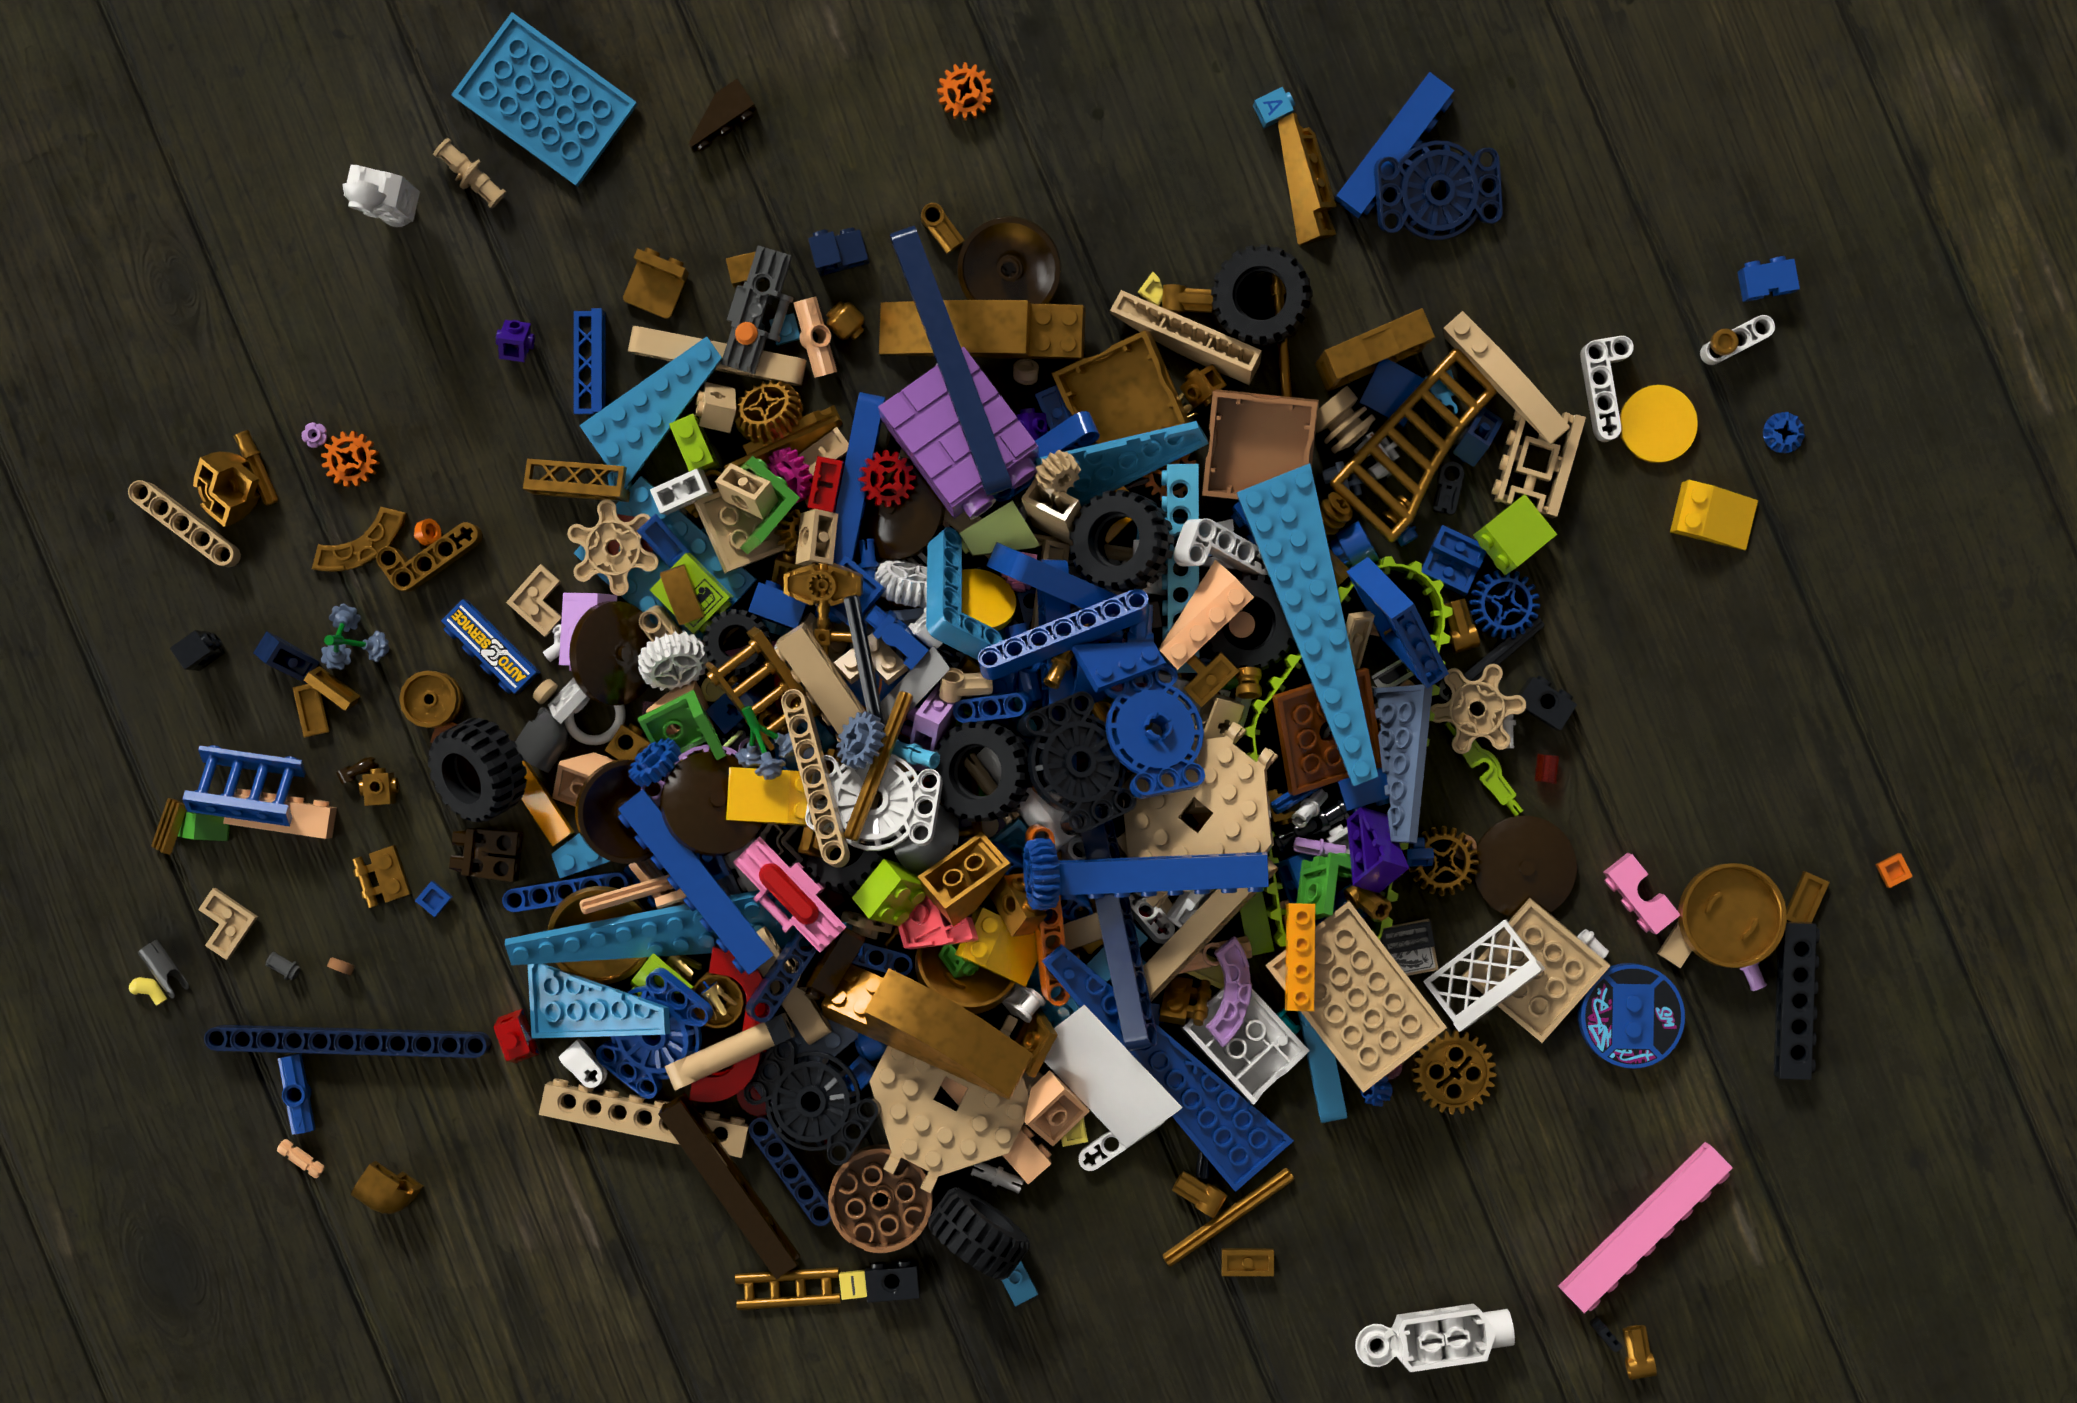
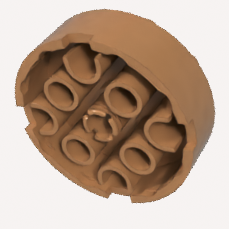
[828,1144,934,1253]

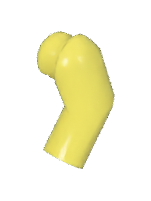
[129,977,167,1006]

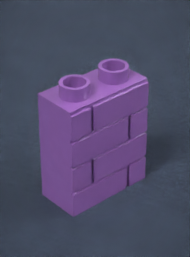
[878,347,1039,519]

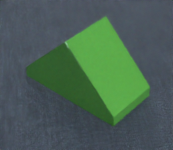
[177,811,230,841]

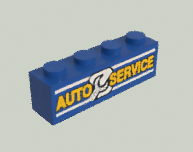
[441,599,541,694]

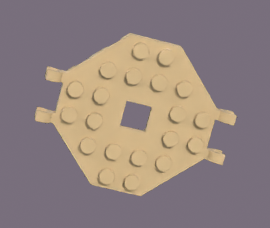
[1122,722,1278,908]
[869,1015,1029,1193]

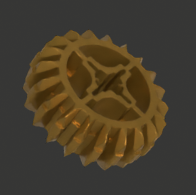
[734,380,803,445]
[1409,826,1479,896]

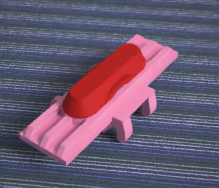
[733,836,846,953]

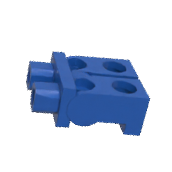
[865,605,929,670]

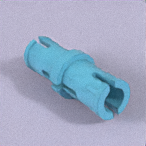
[892,740,940,769]

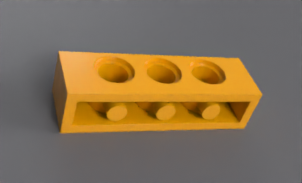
[1285,903,1315,1011]

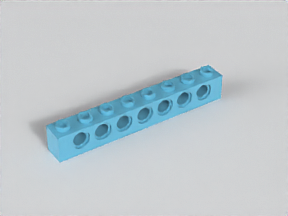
[1161,464,1199,673]

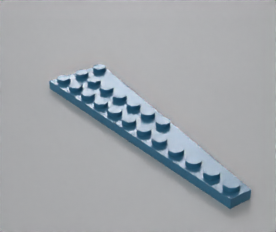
[1236,463,1378,786]
[505,880,818,965]

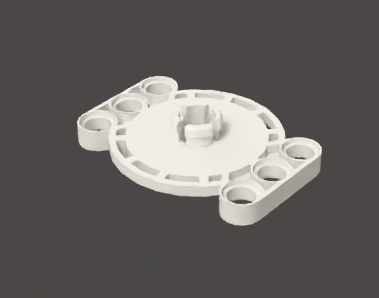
[805,754,943,851]

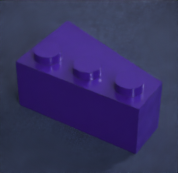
[1347,807,1409,893]

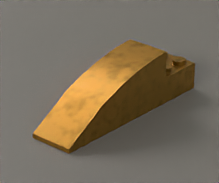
[879,300,1086,360]
[821,964,1033,1100]

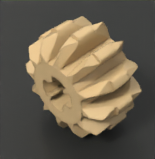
[1035,450,1081,496]

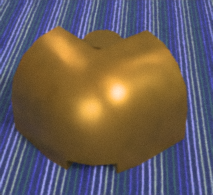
[193,452,260,527]
[351,1160,423,1214]

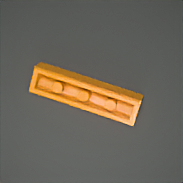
[522,760,574,846]

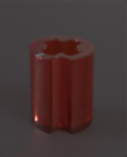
[1534,754,1559,783]

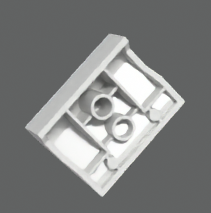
[1179,987,1310,1105]

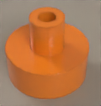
[414,518,441,546]

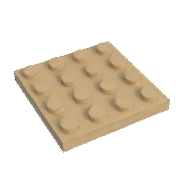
[1462,898,1610,1043]

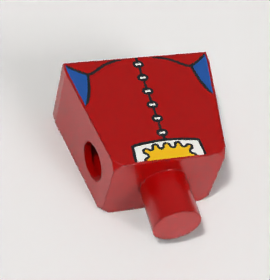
[494,1008,540,1063]

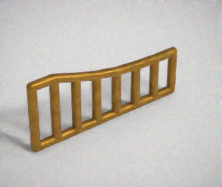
[1330,348,1497,542]

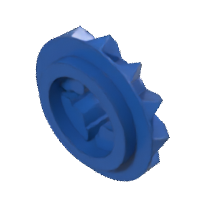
[1763,412,1805,453]

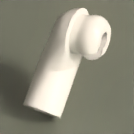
[543,624,561,662]

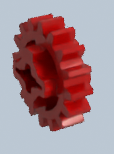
[858,450,916,507]

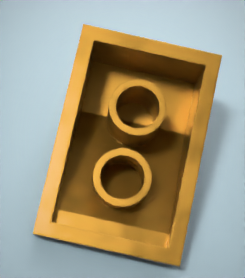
[917,831,1011,926]

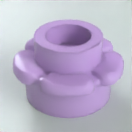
[302,422,327,448]

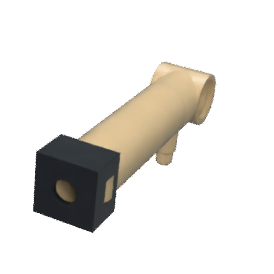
[664,1013,796,1090]

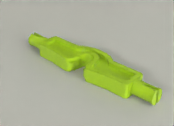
[1445,721,1523,817]

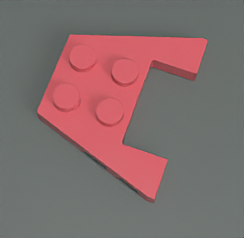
[898,850,979,950]

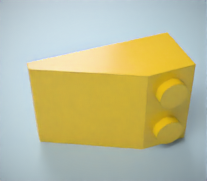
[1670,480,1758,551]
[726,767,813,826]
[955,907,1047,987]

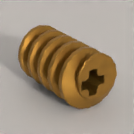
[1319,492,1353,541]

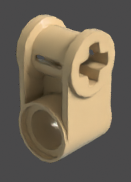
[639,605,683,642]

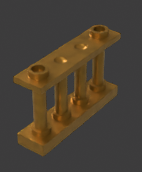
[705,626,820,750]

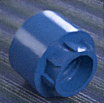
[1330,521,1380,569]

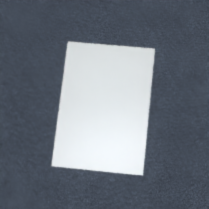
[1044,1005,1183,1148]

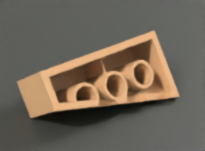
[1158,559,1254,670]

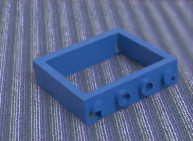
[1346,557,1449,689]

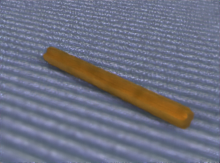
[844,691,913,841]
[1163,1168,1294,1266]

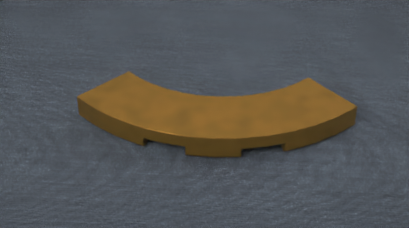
[312,507,407,572]

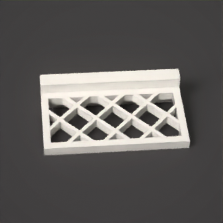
[1423,919,1545,1032]

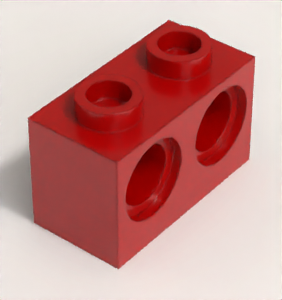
[807,456,845,513]

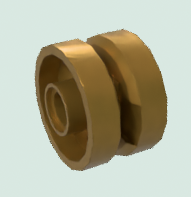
[399,671,464,728]

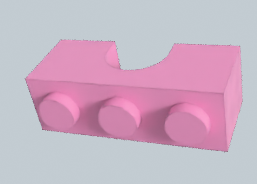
[1603,853,1680,934]

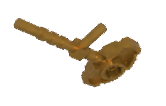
[784,563,863,714]

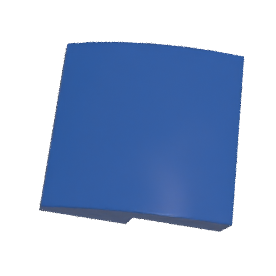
[1359,359,1425,427]
[1421,525,1486,597]

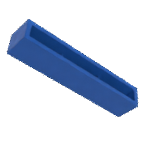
[1335,72,1454,219]

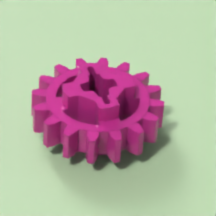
[767,447,813,503]

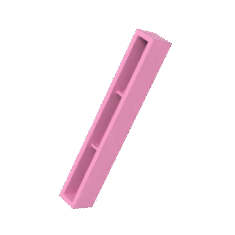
[1558,1142,1733,1313]

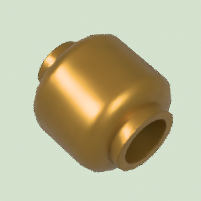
[826,301,864,340]

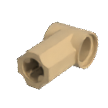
[939,668,993,703]

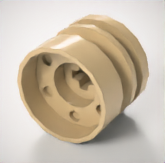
[1316,386,1376,454]

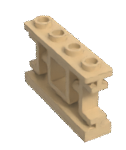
[1492,410,1586,519]

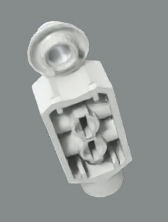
[343,165,420,227]
[1355,1304,1515,1372]

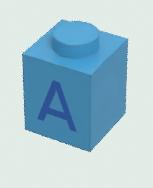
[1253,87,1295,129]

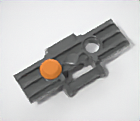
[721,246,794,375]

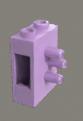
[559,593,617,671]
[901,683,957,776]

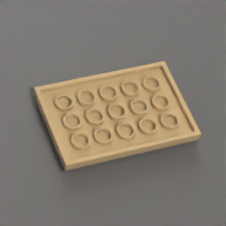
[1265,901,1447,1093]

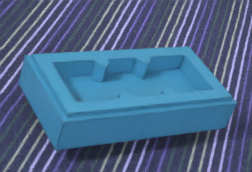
[1002,1261,1038,1307]

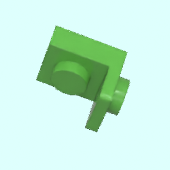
[938,943,979,979]

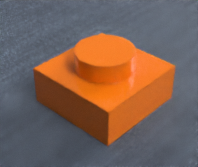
[1875,853,1913,888]

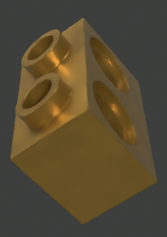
[605,723,651,760]

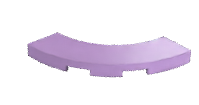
[1205,936,1252,1047]

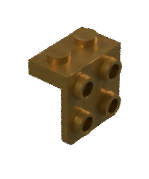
[623,248,689,319]

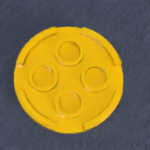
[1620,385,1698,463]
[962,569,1016,631]

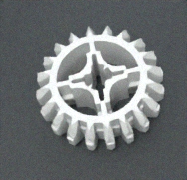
[874,560,927,608]
[638,631,708,691]

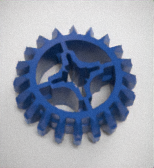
[1469,570,1540,639]
[1023,838,1061,910]

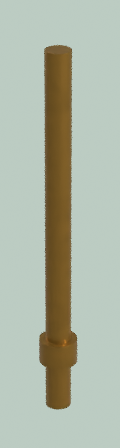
[1270,274,1292,397]

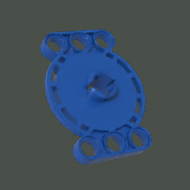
[1104,664,1205,799]
[596,968,713,1099]

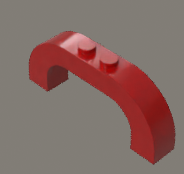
[689,943,767,1102]

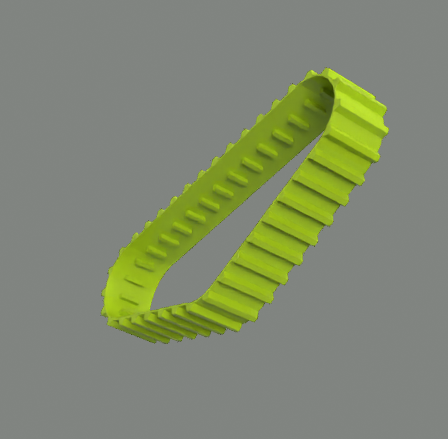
[1243,556,1453,947]

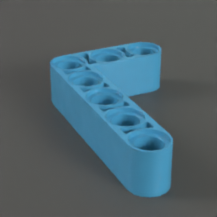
[926,527,1003,660]
[1298,1011,1347,1123]

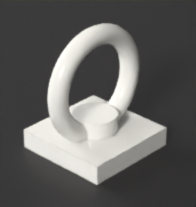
[548,677,626,745]

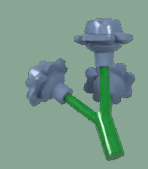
[321,603,390,670]
[735,706,799,780]

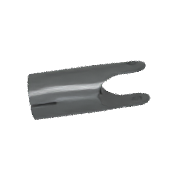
[137,939,189,998]

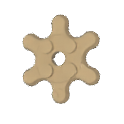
[567,499,659,596]
[1430,664,1526,754]

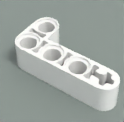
[1580,336,1634,442]
[1173,518,1268,575]

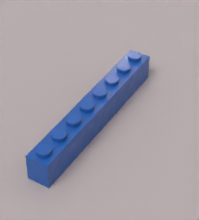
[618,789,774,975]
[1058,852,1269,900]

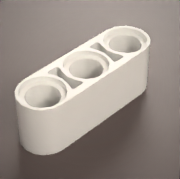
[1700,315,1775,365]

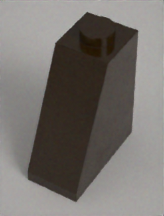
[797,928,865,1000]

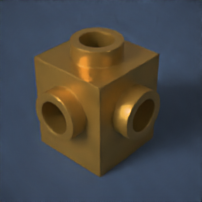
[1179,364,1227,408]
[359,768,399,806]

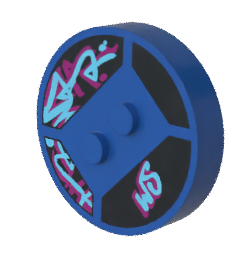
[1578,963,1685,1068]

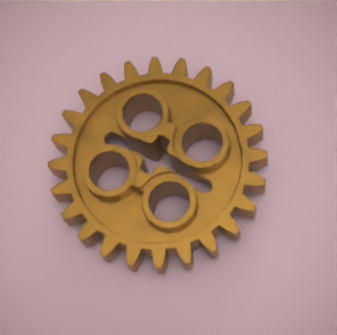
[1411,1029,1497,1115]

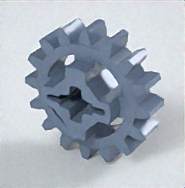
[836,711,886,770]

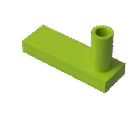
[1239,892,1274,956]

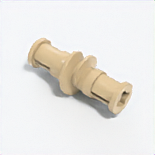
[433,138,507,208]

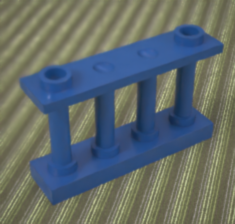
[182,745,306,826]

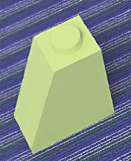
[959,500,1039,557]

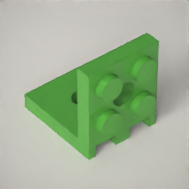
[740,456,800,554]
[638,690,726,760]
[1297,852,1353,920]

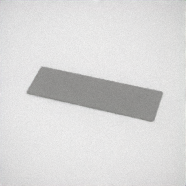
[881,646,950,725]

